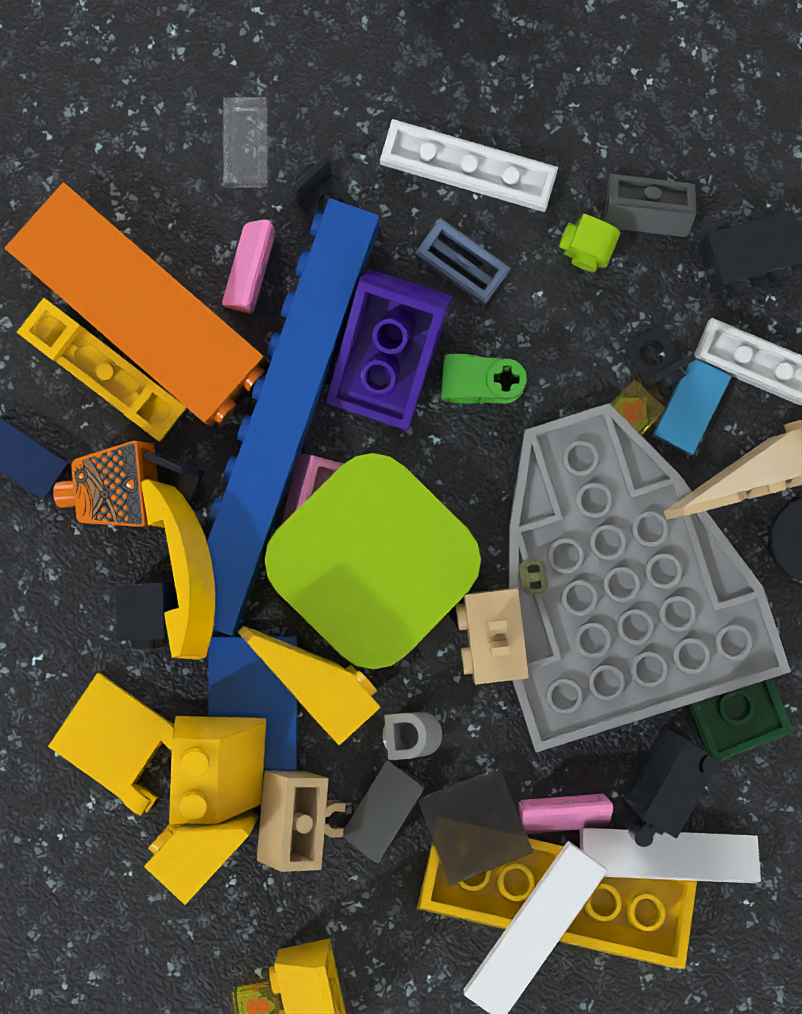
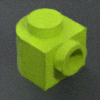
[558,213,620,272]

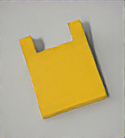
[48,673,174,816]

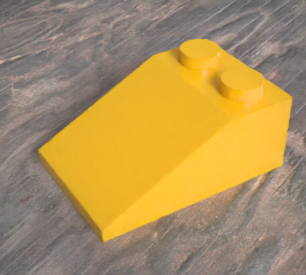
[237,626,381,745]

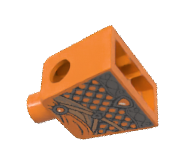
[53,441,158,527]

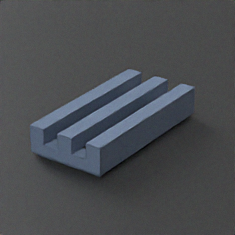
[415,218,511,306]

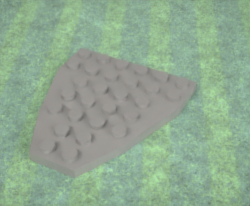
[508,403,791,752]

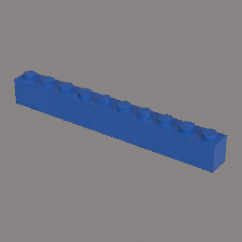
[178,198,380,636]

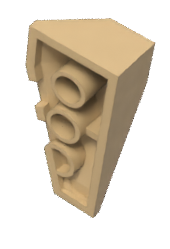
[664,420,802,520]

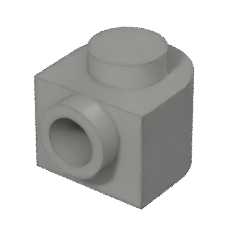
[383,712,442,760]

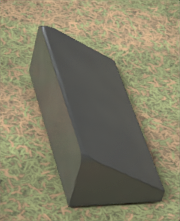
[604,174,696,237]
[343,759,425,864]

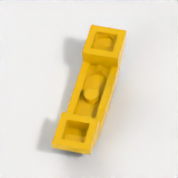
[16,298,187,442]
[141,479,215,660]

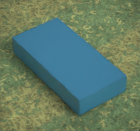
[651,359,732,455]

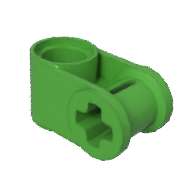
[441,354,527,404]

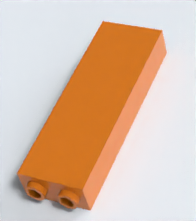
[5,182,268,427]

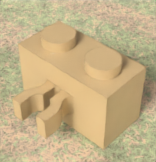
[456,588,529,685]
[257,770,346,872]

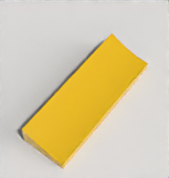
[417,817,697,969]

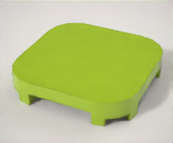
[265,453,481,669]

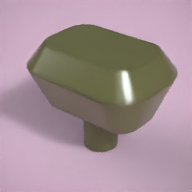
[519,559,548,595]

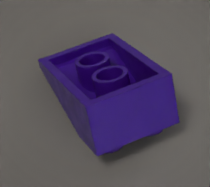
[326,269,453,431]

